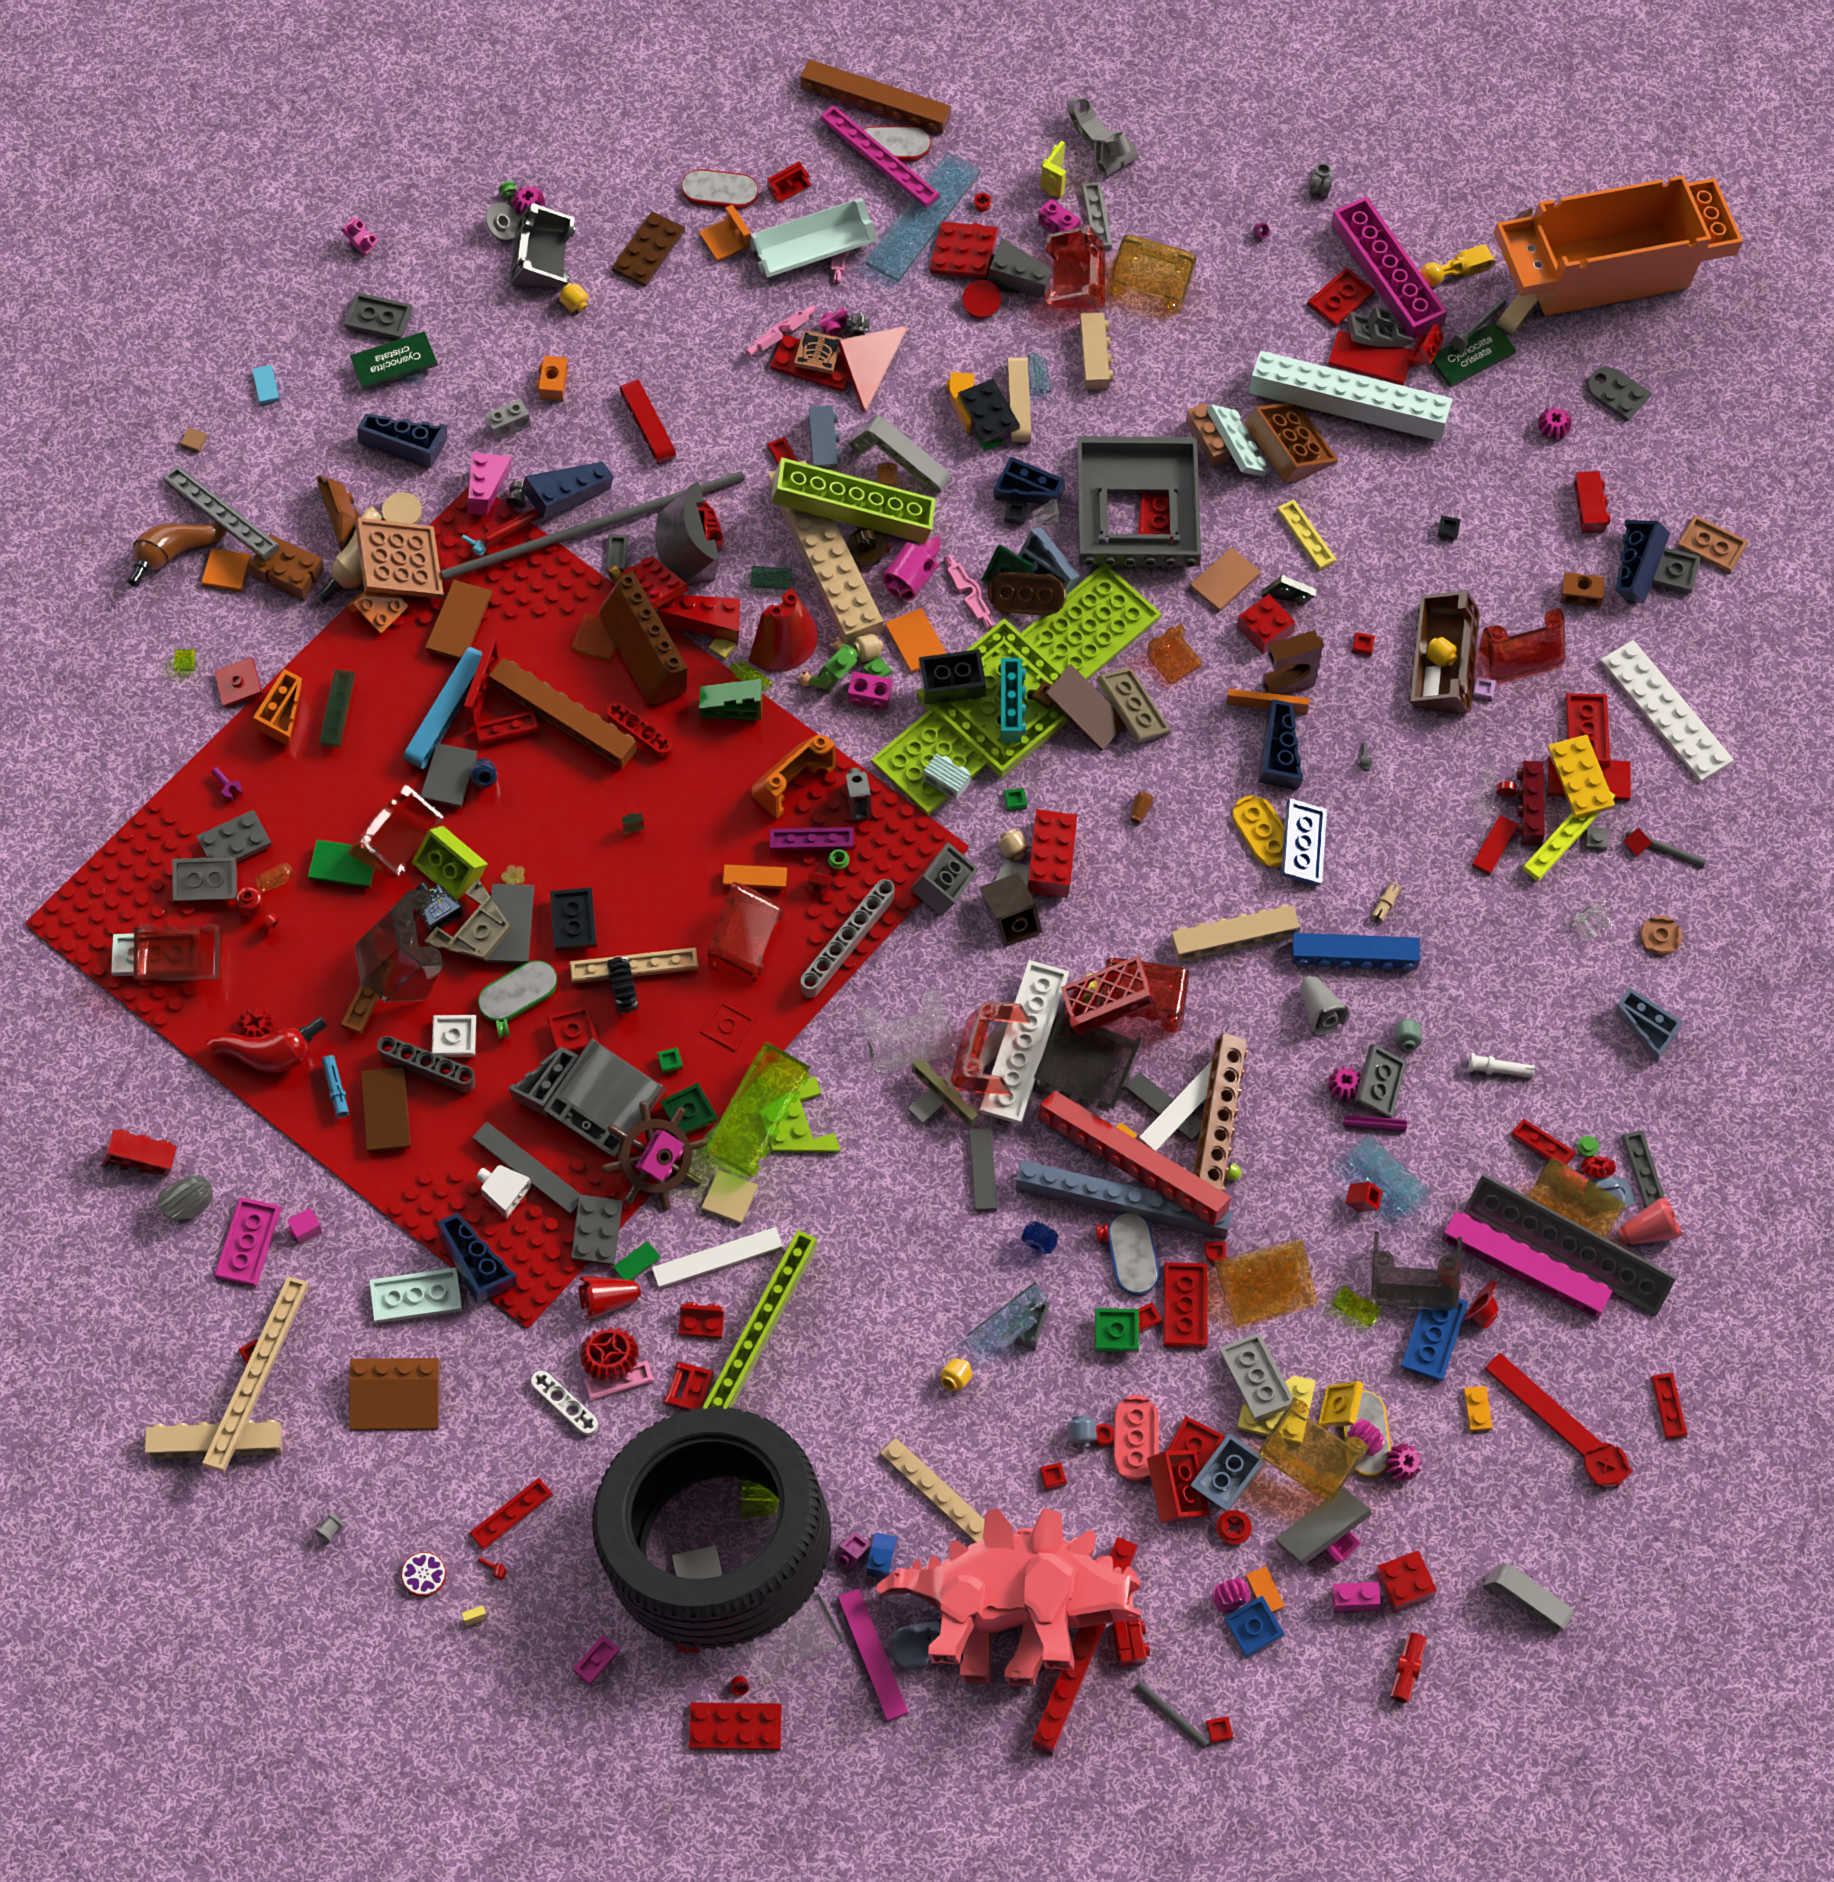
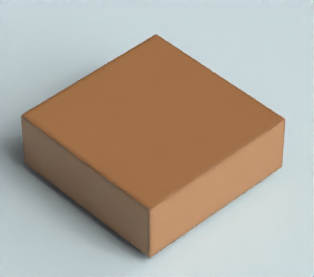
[180,427,207,453]

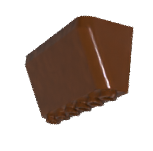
[599,571,687,704]
[1409,590,1480,713]

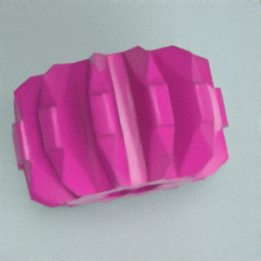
[512,184,545,216]
[1538,405,1572,441]
[1327,1065,1361,1103]
[1347,1418,1386,1456]
[1384,1443,1423,1482]
[1211,1578,1251,1612]

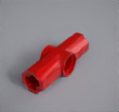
[1390,1632,1427,1703]

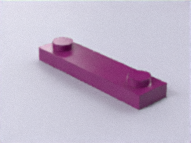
[770,827,854,851]

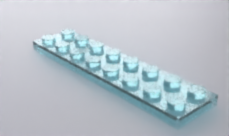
[866,152,980,283]

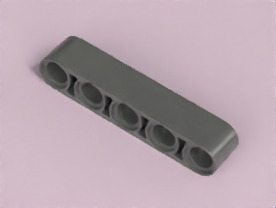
[377,1036,476,1093]

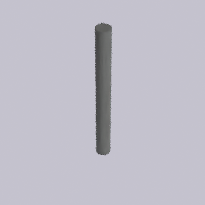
[1626,829,1706,868]
[1135,1681,1210,1748]

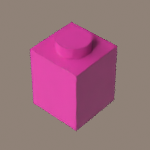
[286,1208,322,1244]

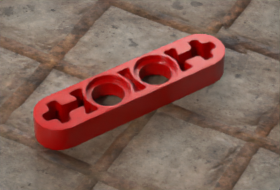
[607,702,673,757]

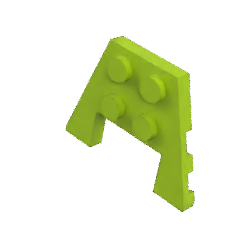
[760,1076,840,1153]

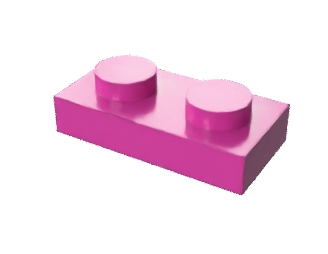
[573,1635,620,1685]

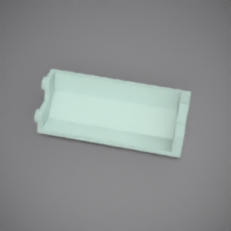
[749,198,878,278]

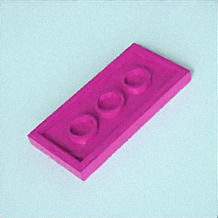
[214,1197,282,1287]

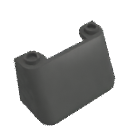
[509,203,576,288]

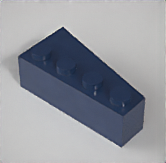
[357,414,447,468]
[522,461,614,519]
[1616,520,1670,603]
[1258,699,1304,790]
[437,1213,517,1304]

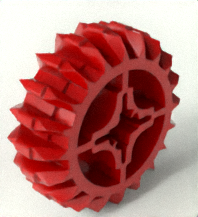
[579,1326,639,1383]

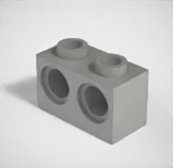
[485,399,531,441]

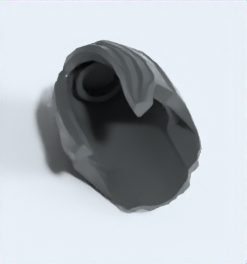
[158,1175,213,1224]

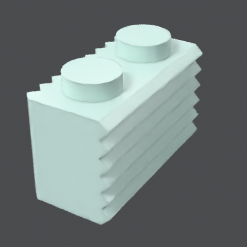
[922,754,971,801]

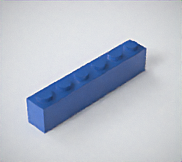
[1292,933,1420,971]

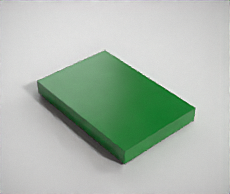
[308,840,379,889]

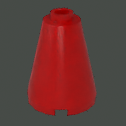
[578,1276,641,1320]

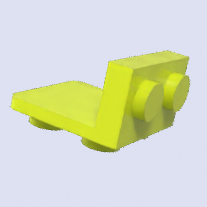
[1040,141,1066,199]

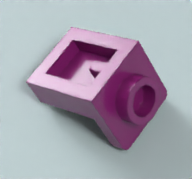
[834,1531,872,1572]

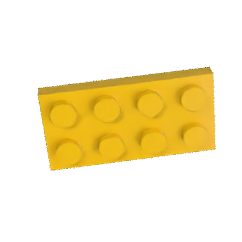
[1547,735,1615,819]

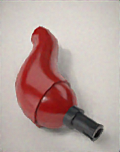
[205,1015,328,1073]

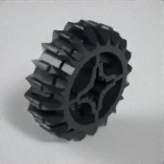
[607,956,638,1014]

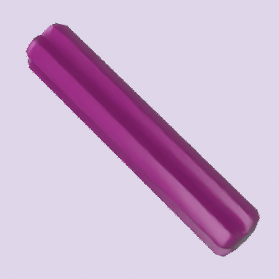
[1343,1115,1407,1132]

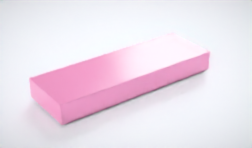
[584,1361,654,1401]

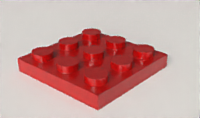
[929,221,999,279]

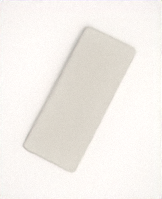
[1423,666,1441,696]

